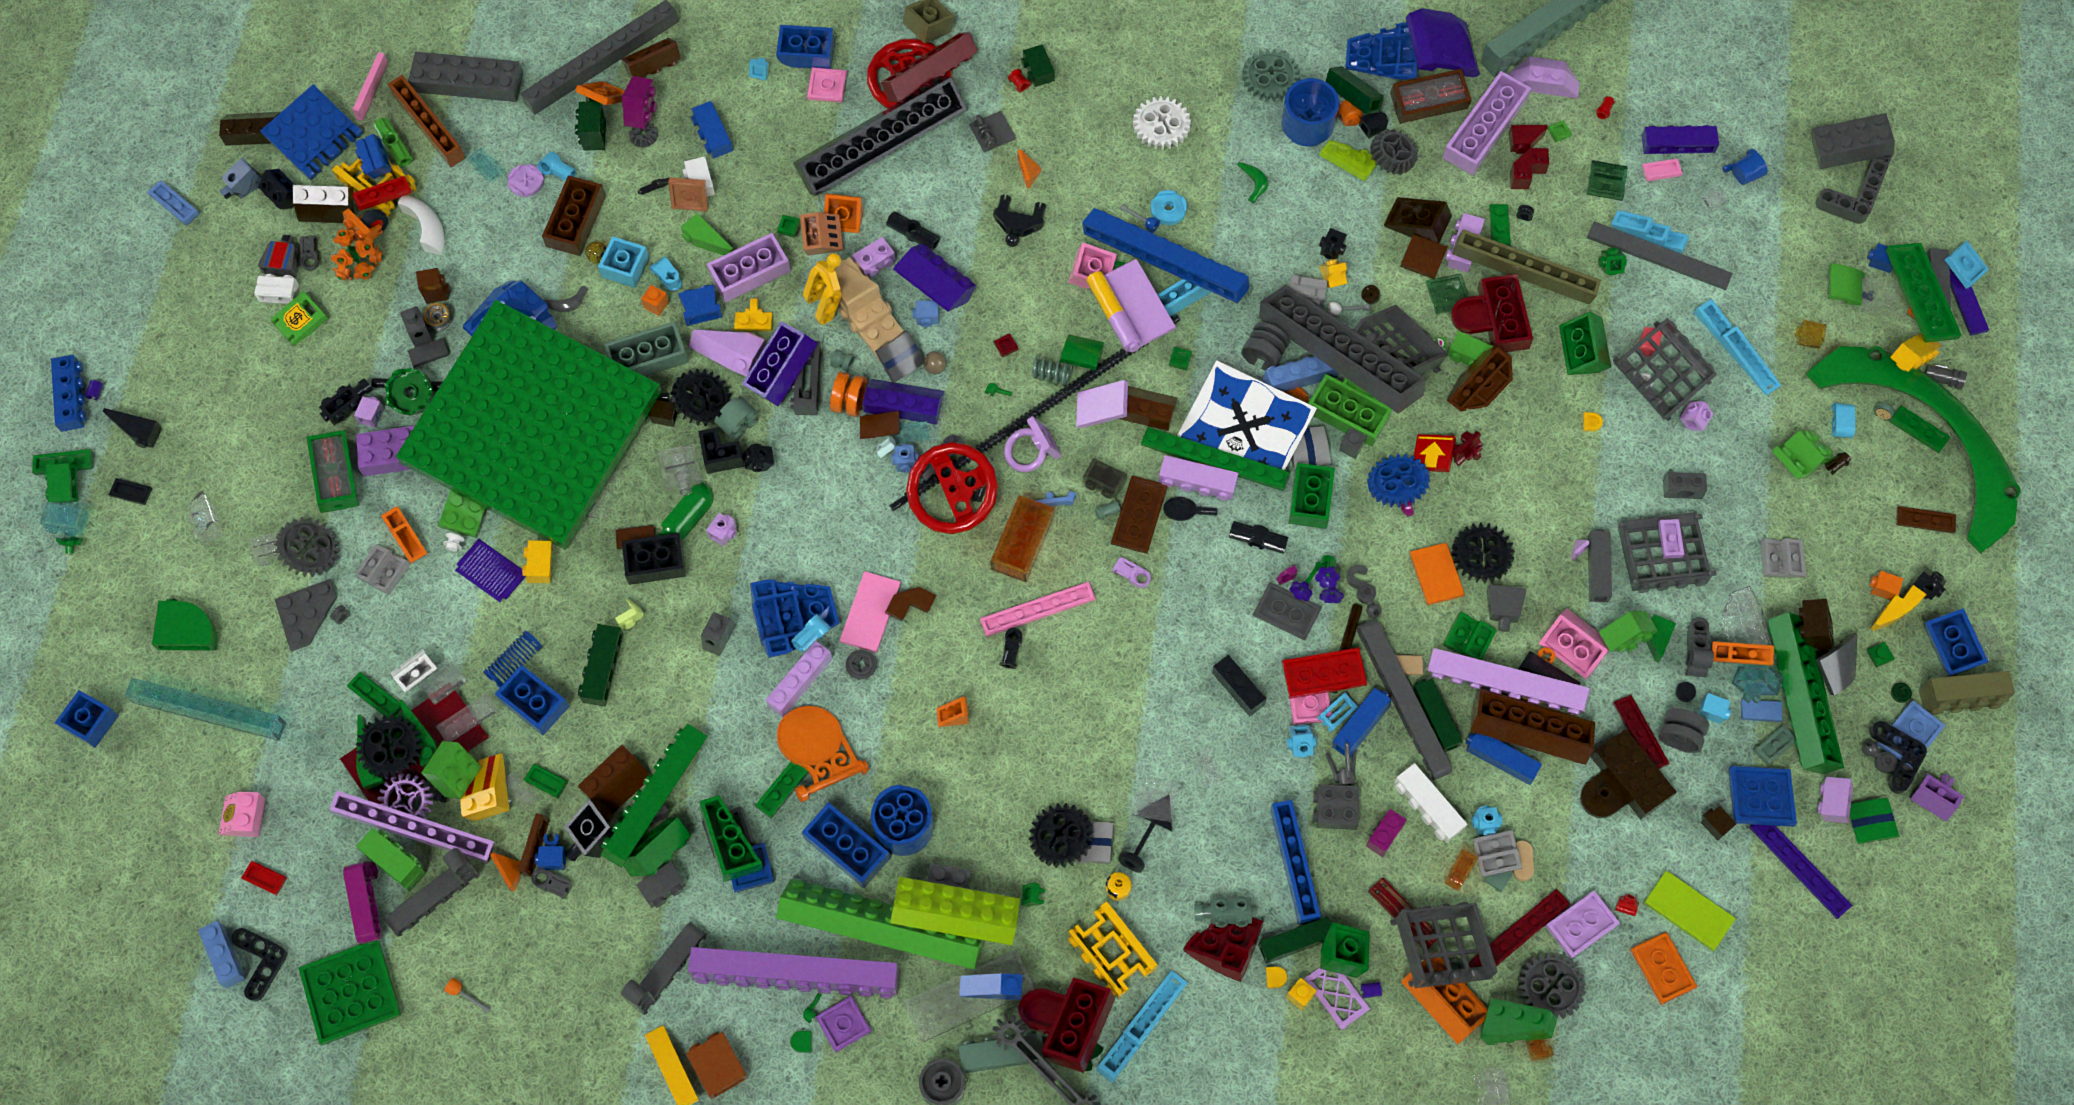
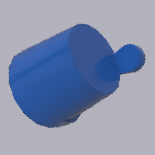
[1723,149,1768,185]

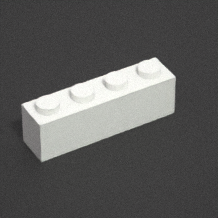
[1394,763,1468,843]

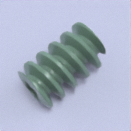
[1032,355,1073,386]

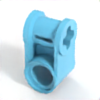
[650,256,682,291]

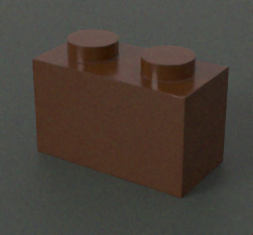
[416,268,451,304]

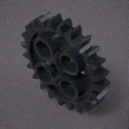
[671,369,732,426]
[1451,523,1515,584]
[356,714,423,780]
[1029,803,1094,868]

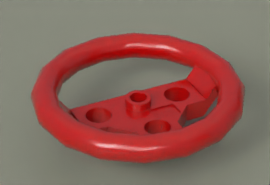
[867,39,952,109]
[906,442,998,535]

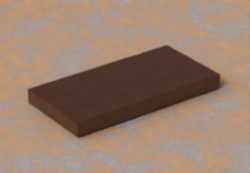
[1111,475,1168,554]

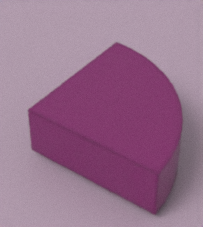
[1276,565,1298,585]

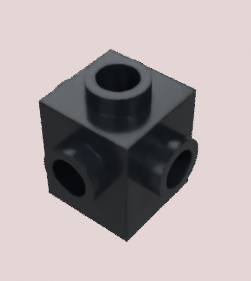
[1319,228,1347,260]
[742,443,774,472]
[1912,567,1946,600]

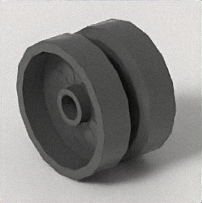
[1658,708,1710,753]
[919,1059,965,1105]

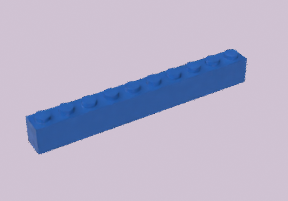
[1082,208,1249,304]

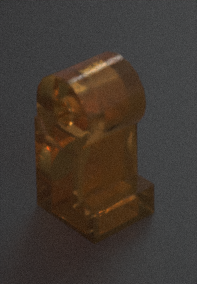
[1444,849,1478,892]
[1525,1039,1554,1062]

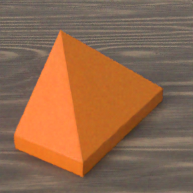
[1017,149,1042,188]
[490,852,521,892]

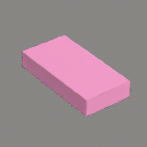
[1642,158,1683,181]

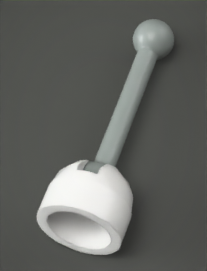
[1327,302,1372,317]

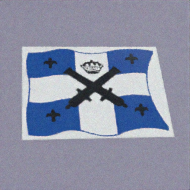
[1177,360,1317,470]

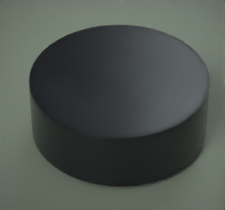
[1675,682,1696,702]

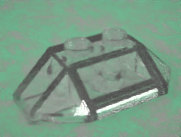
[1721,586,1774,665]

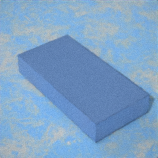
[1740,699,1783,722]

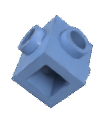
[891,444,918,473]

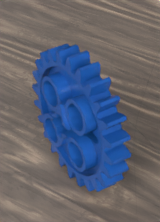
[1367,454,1430,508]

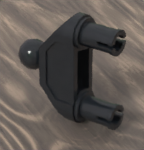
[993,194,1047,247]

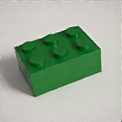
[1288,463,1335,529]

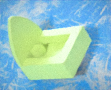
[615,598,644,630]

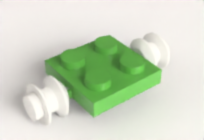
[438,490,485,552]

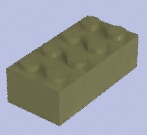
[1919,671,2015,715]

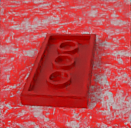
[1282,647,1367,699]

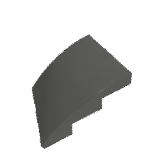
[1816,633,1858,696]

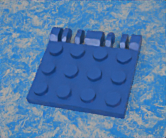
[260,84,363,181]

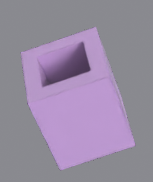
[354,397,384,428]

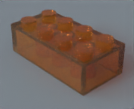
[990,495,1054,582]

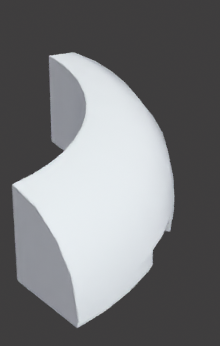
[398,195,445,255]

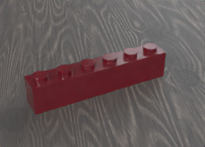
[880,32,978,103]

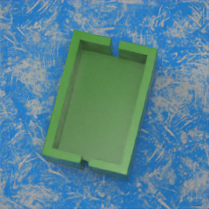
[356,828,426,892]

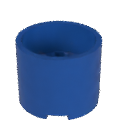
[1281,78,1339,147]
[871,785,934,856]

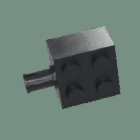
[564,799,618,861]

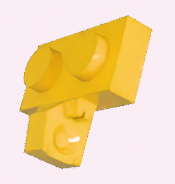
[734,298,773,331]

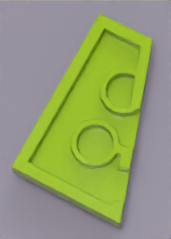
[1319,140,1378,182]

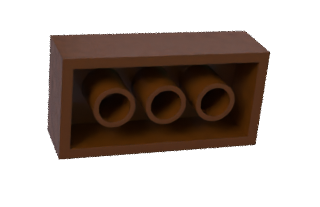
[542,175,606,256]

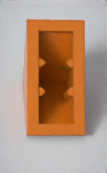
[936,696,969,727]

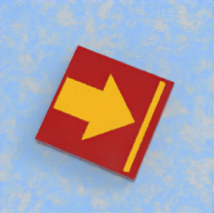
[1414,434,1456,472]

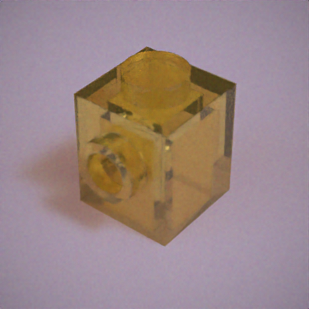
[1795,320,1826,349]

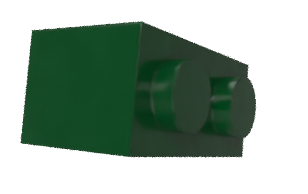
[1021,44,1055,87]

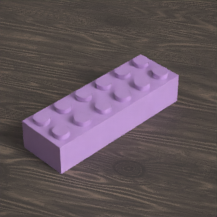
[1443,71,1531,175]

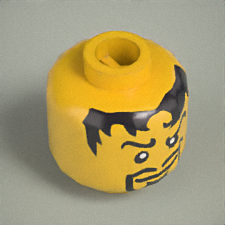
[1105,872,1132,901]

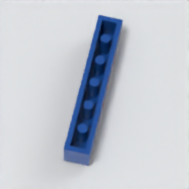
[1270,800,1321,926]

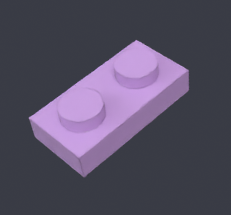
[1658,519,1684,559]

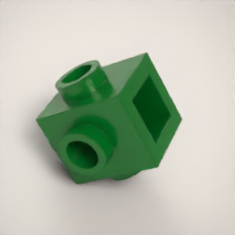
[1598,248,1627,275]

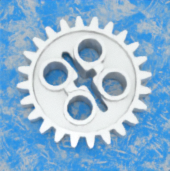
[1133,96,1191,150]

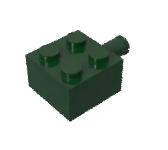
[575,97,606,151]

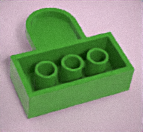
[1308,374,1392,447]

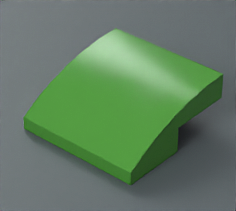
[1828,263,1865,306]

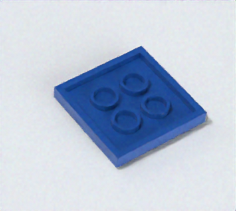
[1728,766,1797,827]

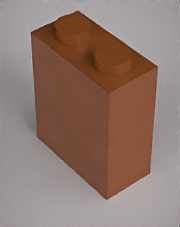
[686,1032,748,1100]

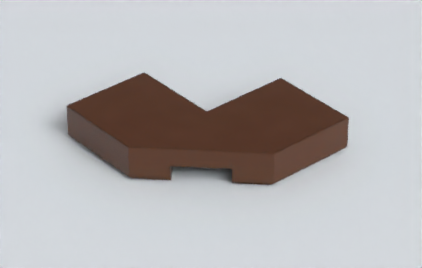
[885,587,936,621]

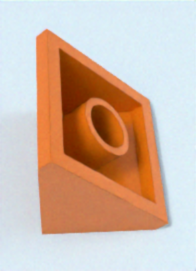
[824,193,863,233]

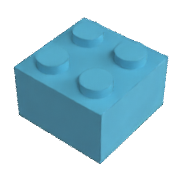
[598,236,649,288]

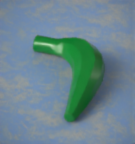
[1237,162,1268,204]

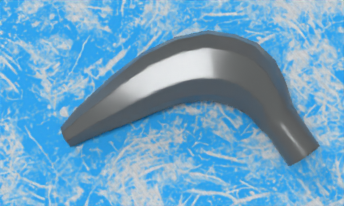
[543,286,588,312]

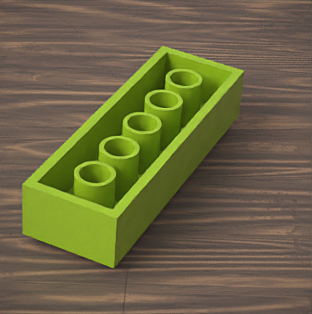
[890,876,1020,945]

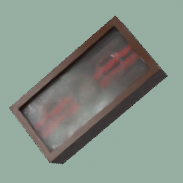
[1390,69,1472,124]

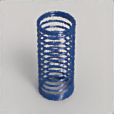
[483,630,543,688]

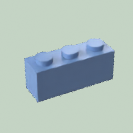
[198,921,246,989]

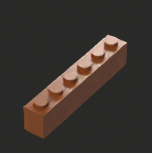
[388,75,465,168]

